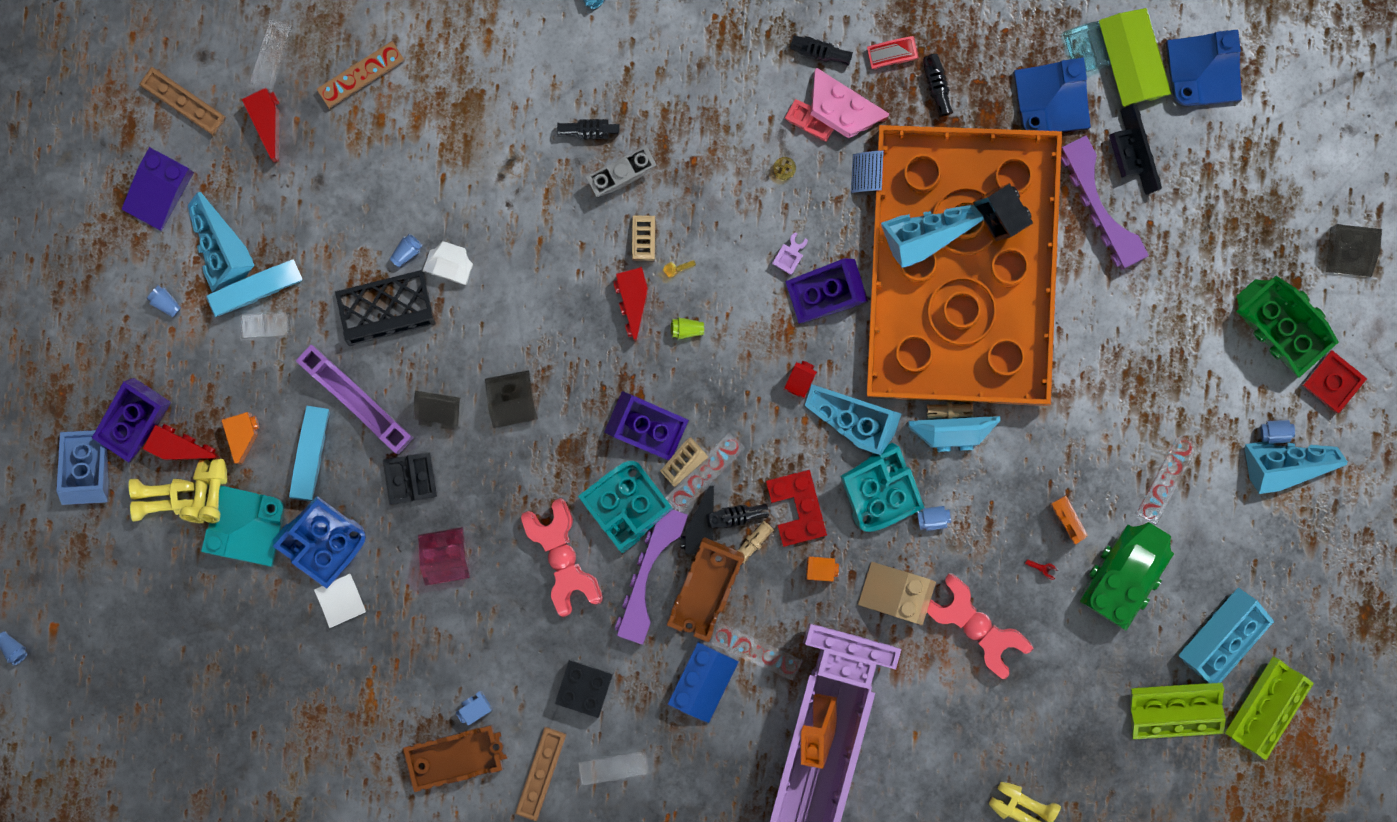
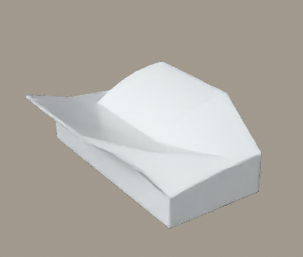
[423,241,473,285]

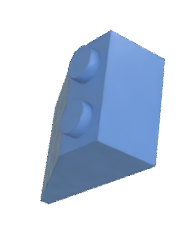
[56,430,109,505]

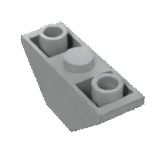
[586,145,657,197]

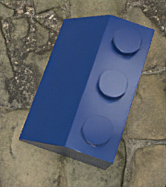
[668,642,739,723]

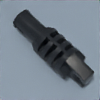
[790,35,853,66]
[923,54,953,117]
[557,119,620,140]
[706,503,769,528]

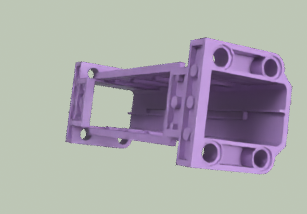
[770,623,901,822]

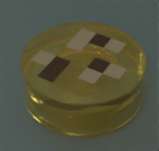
[773,157,796,180]

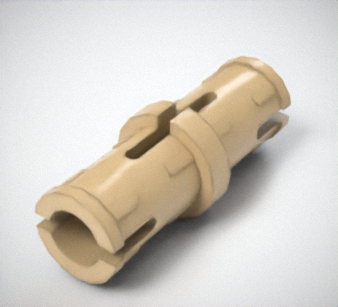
[926,402,973,419]
[737,521,774,564]

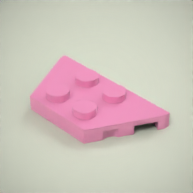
[810,68,889,139]

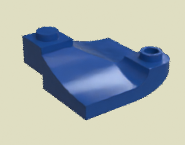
[1166,29,1242,106]
[1013,58,1091,133]
[272,496,366,589]

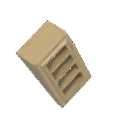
[632,216,655,261]
[660,437,708,487]

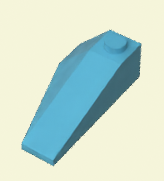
[188,192,255,293]
[881,205,984,268]
[805,384,901,455]
[1244,442,1348,494]

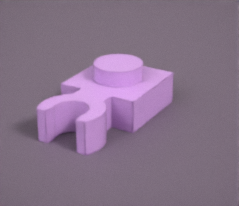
[772,232,808,276]

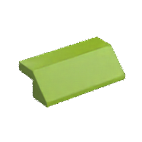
[1099,8,1172,107]
[1225,656,1314,760]
[1130,683,1226,739]

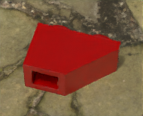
[783,360,817,399]

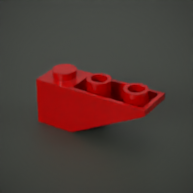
[613,267,648,341]
[143,423,220,460]

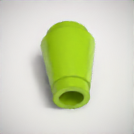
[671,317,704,340]

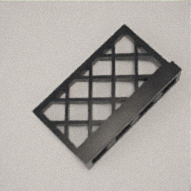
[335,270,436,346]

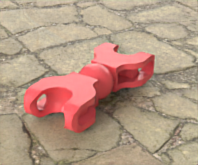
[521,498,603,617]
[927,573,1034,679]

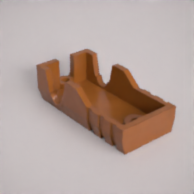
[667,537,745,642]
[403,724,507,792]

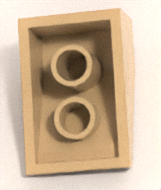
[858,562,936,626]

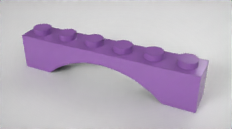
[1061,135,1149,270]
[296,344,414,455]
[615,510,688,645]

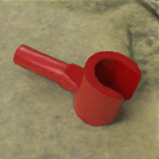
[1025,559,1059,580]

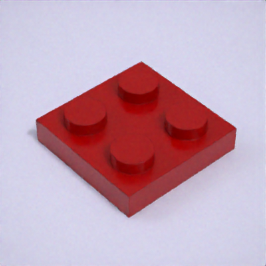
[1302,350,1367,414]

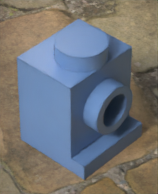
[456,691,493,726]

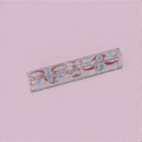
[666,432,745,513]
[1136,434,1199,525]
[711,623,803,681]

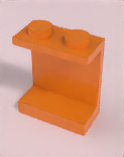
[801,693,837,769]

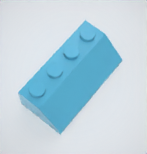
[1178,587,1274,683]

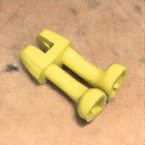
[179,459,227,523]
[129,479,195,522]
[988,782,1061,822]

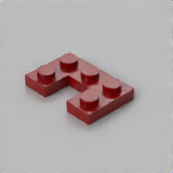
[766,470,827,547]

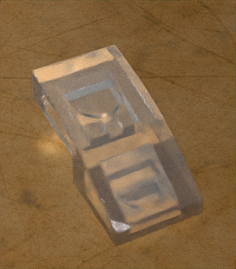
[241,312,291,338]

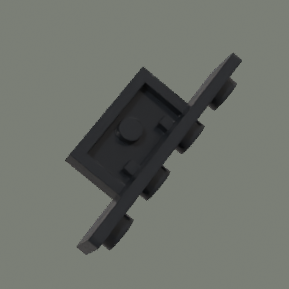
[1109,103,1162,195]

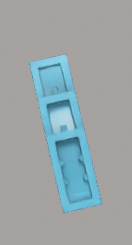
[206,260,302,317]
[289,406,330,502]

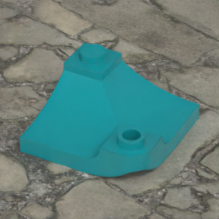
[840,443,925,532]
[578,461,674,553]
[201,485,285,567]

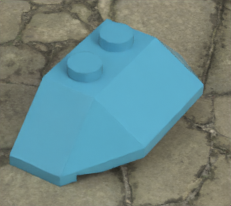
[907,416,1000,452]

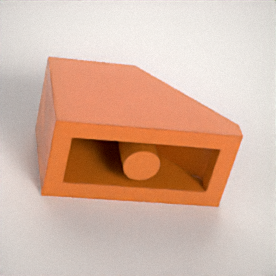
[222,412,260,464]
[805,556,839,581]

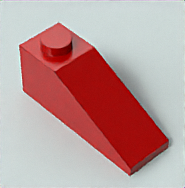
[242,88,280,163]

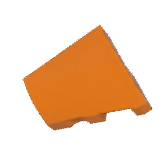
[1050,495,1088,544]

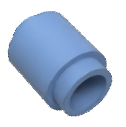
[1261,420,1295,444]
[917,506,951,531]

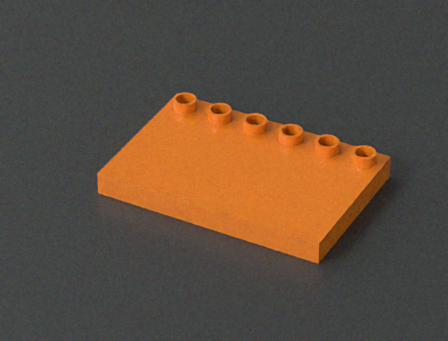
[867,125,1062,406]

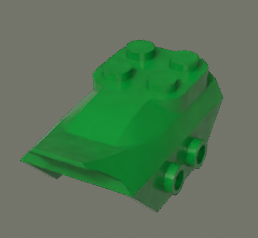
[1236,276,1339,378]
[1080,522,1174,631]

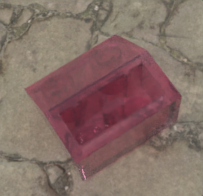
[418,527,470,586]

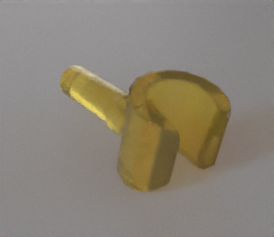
[663,260,696,277]

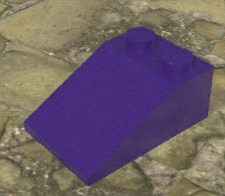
[121,147,194,231]
[785,258,868,324]
[92,378,171,462]
[604,391,689,460]

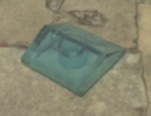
[1063,21,1111,72]

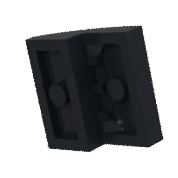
[383,452,437,505]

